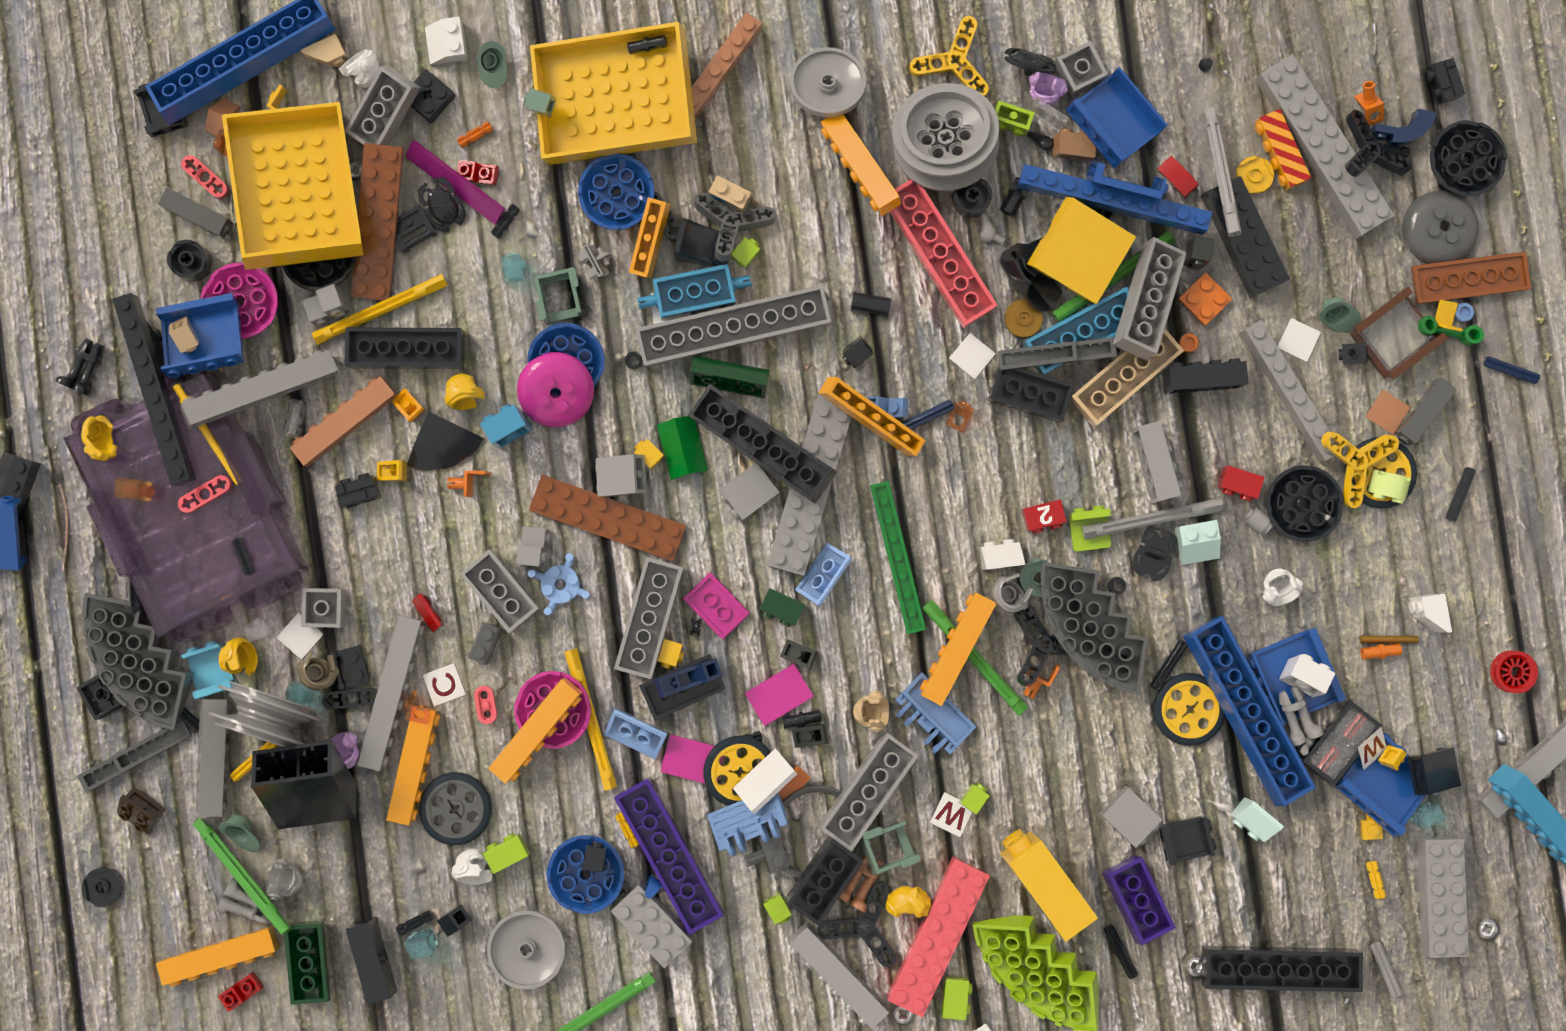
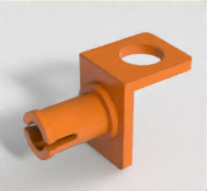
[1355,81,1384,126]
[447,471,491,498]
[1023,663,1060,699]

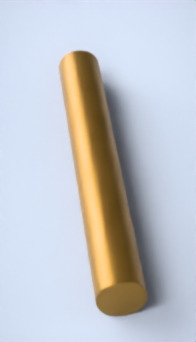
[1359,635,1419,643]

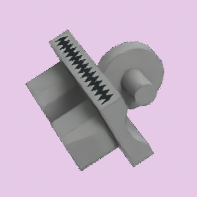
[578,244,612,279]

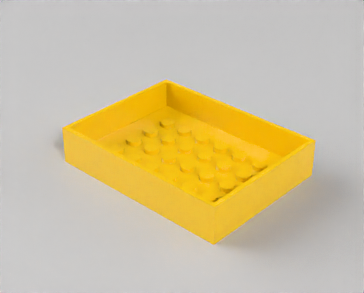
[530,22,697,165]
[222,102,363,270]

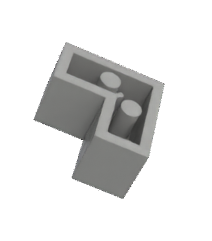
[302,284,350,326]
[516,526,551,567]

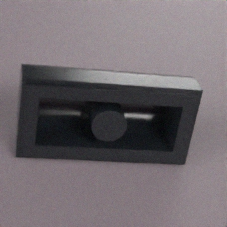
[850,292,891,317]

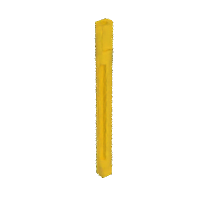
[312,274,448,345]
[564,648,617,791]

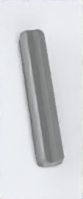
[1370,941,1402,998]

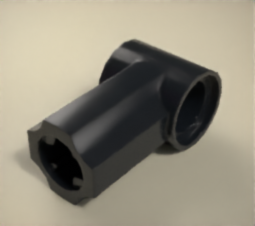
[999,176,1030,217]

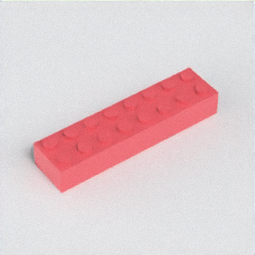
[890,179,998,329]
[886,856,990,1018]

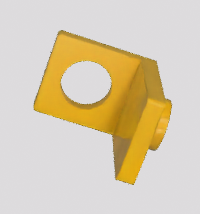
[266,84,287,109]
[1435,300,1463,331]

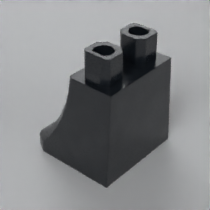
[674,218,730,267]

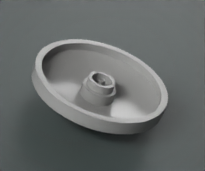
[790,47,866,117]
[487,910,566,989]

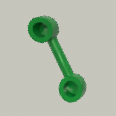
[1418,315,1484,346]

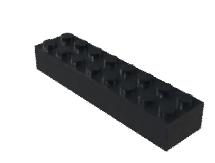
[688,384,837,504]
[1201,945,1363,992]

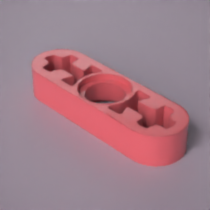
[181,155,229,199]
[178,475,232,513]

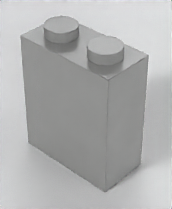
[595,454,647,497]
[719,463,780,521]
[1099,786,1162,848]

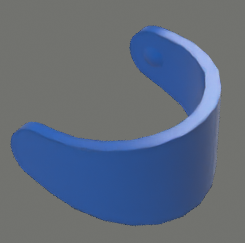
[645,874,662,899]

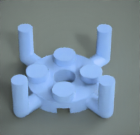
[528,553,591,615]

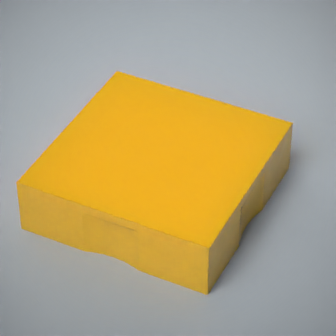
[1027,197,1136,304]

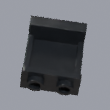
[133,84,188,138]
[1407,747,1461,795]
[1159,815,1217,866]

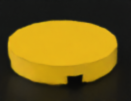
[1235,156,1274,195]

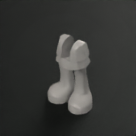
[1279,686,1324,746]
[216,878,271,925]

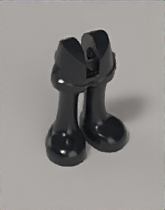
[55,338,104,396]

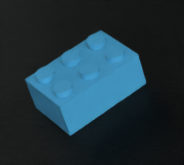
[480,404,533,449]

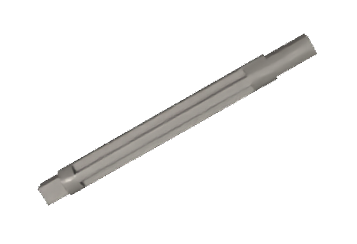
[1205,107,1242,237]
[1082,498,1224,540]

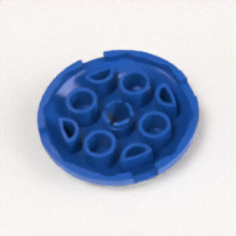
[578,154,655,230]
[527,323,605,396]
[546,835,624,914]

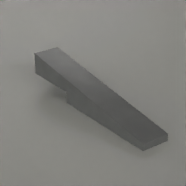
[998,337,1117,370]
[77,720,192,793]

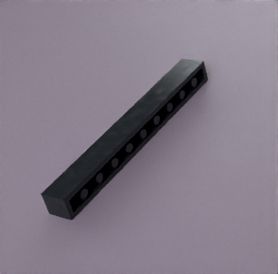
[112,293,196,486]

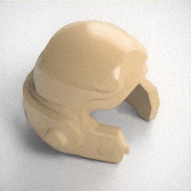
[853,690,889,732]

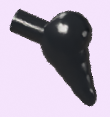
[1027,131,1054,151]

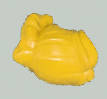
[81,415,118,462]
[886,886,931,918]

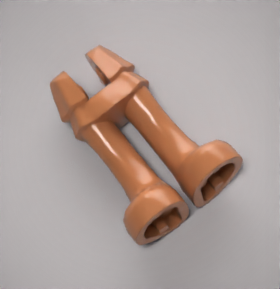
[839,854,883,913]

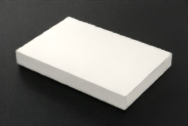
[733,748,797,814]

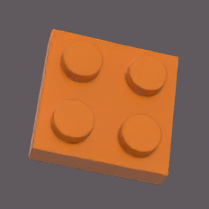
[1177,272,1232,326]

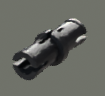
[627,34,667,55]
[782,709,822,729]

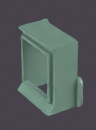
[534,267,583,325]
[859,821,920,875]

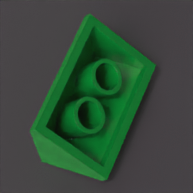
[657,416,708,480]

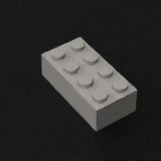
[344,66,421,145]
[1131,421,1182,503]
[460,549,541,633]
[611,880,694,968]

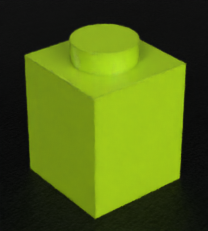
[731,237,760,269]
[958,783,990,815]
[763,892,792,925]

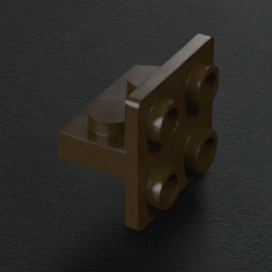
[117,787,165,835]

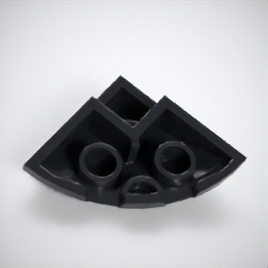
[407,411,484,471]

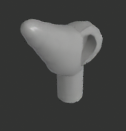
[980,212,1006,245]
[1296,737,1319,755]

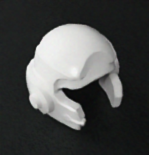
[339,49,380,88]
[1263,568,1303,607]
[452,849,492,885]

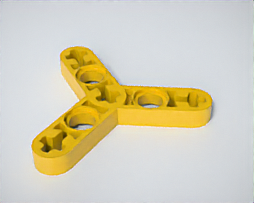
[909,16,989,96]
[1321,432,1399,508]

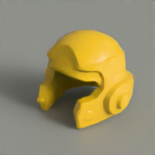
[444,374,485,410]
[218,638,258,676]

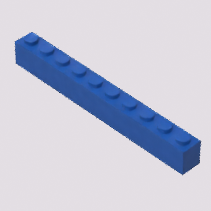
[1017,164,1212,235]

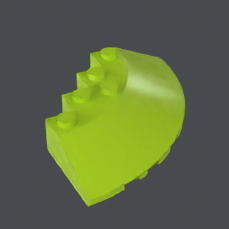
[972,915,1099,1031]

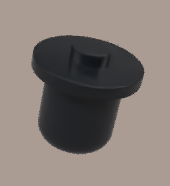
[1198,58,1213,72]

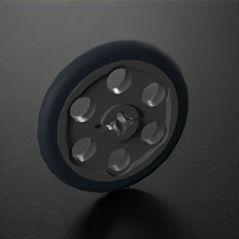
[419,772,492,845]

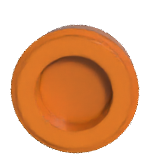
[1178,333,1199,353]

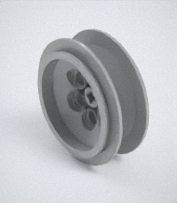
[892,83,999,191]
[208,681,323,747]

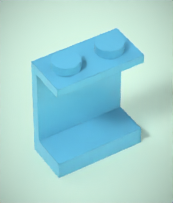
[181,641,235,699]

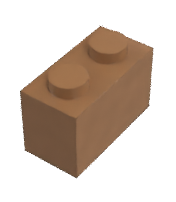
[1053,129,1096,162]

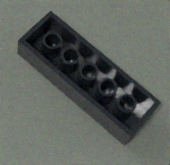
[1201,176,1290,298]
[345,327,465,369]

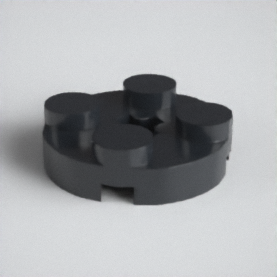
[82,867,123,907]

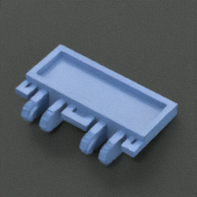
[895,672,976,755]
[707,792,788,857]

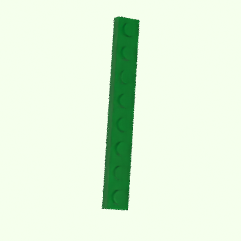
[870,481,926,634]

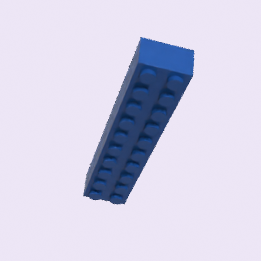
[145,0,336,125]
[1183,616,1316,806]

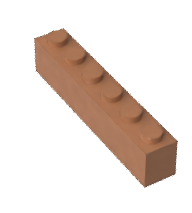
[692,12,762,120]
[290,376,397,467]

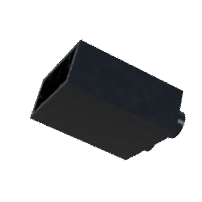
[251,740,356,830]

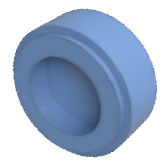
[1454,303,1474,323]

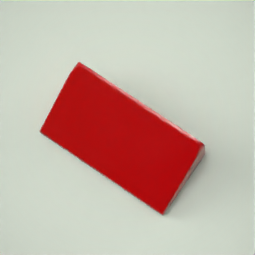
[412,593,444,632]

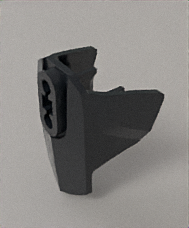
[999,237,1062,312]

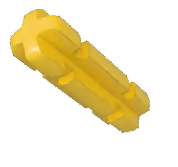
[615,812,639,848]
[1366,861,1386,899]

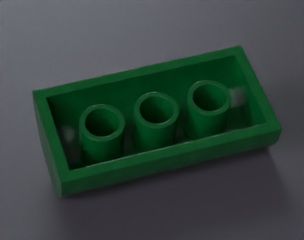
[690,355,770,399]
[284,921,331,1005]

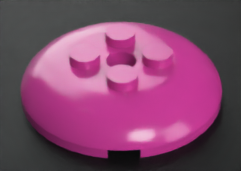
[201,263,278,339]
[517,352,594,427]
[514,671,591,749]

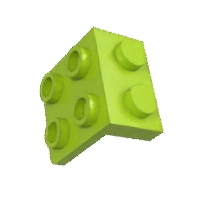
[1068,505,1111,552]

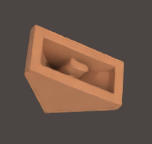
[205,98,241,140]

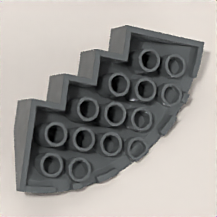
[1041,562,1148,695]
[82,593,193,731]

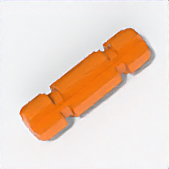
[457,122,493,148]

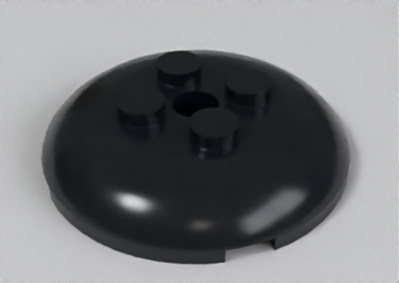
[1430,120,1507,196]
[282,256,357,291]
[1266,465,1344,542]

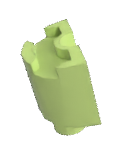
[1368,469,1411,504]

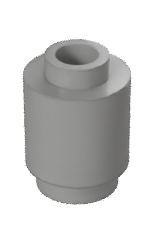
[1244,507,1273,534]

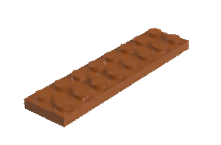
[351,143,404,300]
[529,475,686,562]

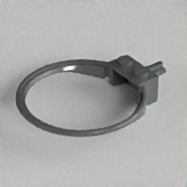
[744,785,863,878]

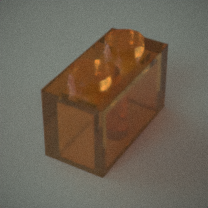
[114,478,154,502]

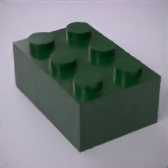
[760,588,805,628]

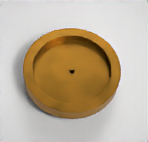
[1004,299,1043,338]

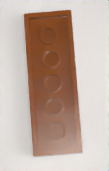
[1411,251,1532,304]

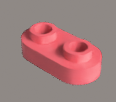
[474,685,498,724]

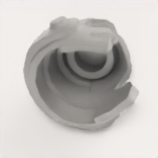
[992,573,1033,613]
[266,858,303,900]

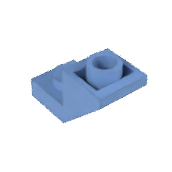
[866,396,908,418]

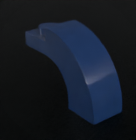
[1371,108,1437,146]
[654,658,723,698]

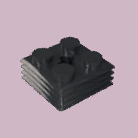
[411,69,456,123]
[77,674,123,720]

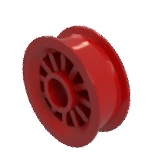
[1490,651,1538,693]

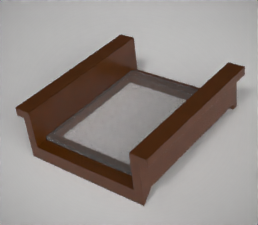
[1350,286,1448,380]

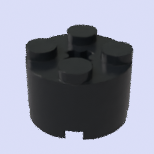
[952,178,992,218]
[167,239,212,282]

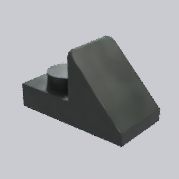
[780,639,818,670]
[792,724,828,748]

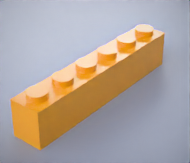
[820,115,901,217]
[818,377,926,456]
[919,592,997,706]
[488,678,583,784]
[386,705,440,825]
[156,926,280,987]

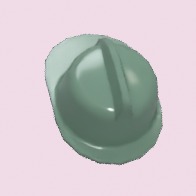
[476,41,508,88]
[1319,297,1361,332]
[219,812,260,852]

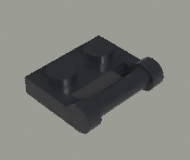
[396,204,438,254]
[326,645,371,691]

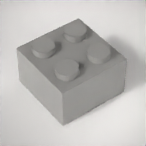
[1054,41,1108,97]
[301,588,346,628]

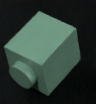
[524,88,557,117]

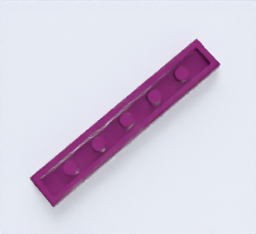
[405,140,505,224]

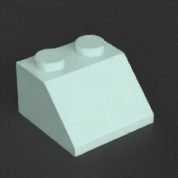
[1175,520,1221,565]
[1230,797,1284,842]

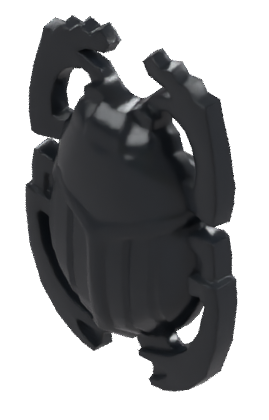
[1005,48,1056,76]
[417,177,466,232]
[1133,526,1177,581]

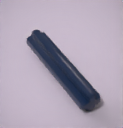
[1483,356,1540,384]
[901,400,954,430]

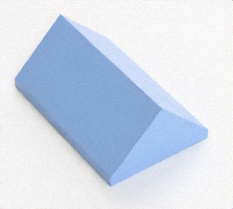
[795,543,853,607]
[604,708,668,759]

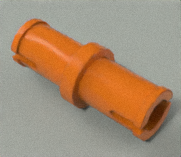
[1360,643,1402,660]

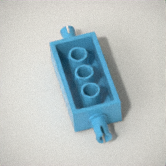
[637,264,752,319]

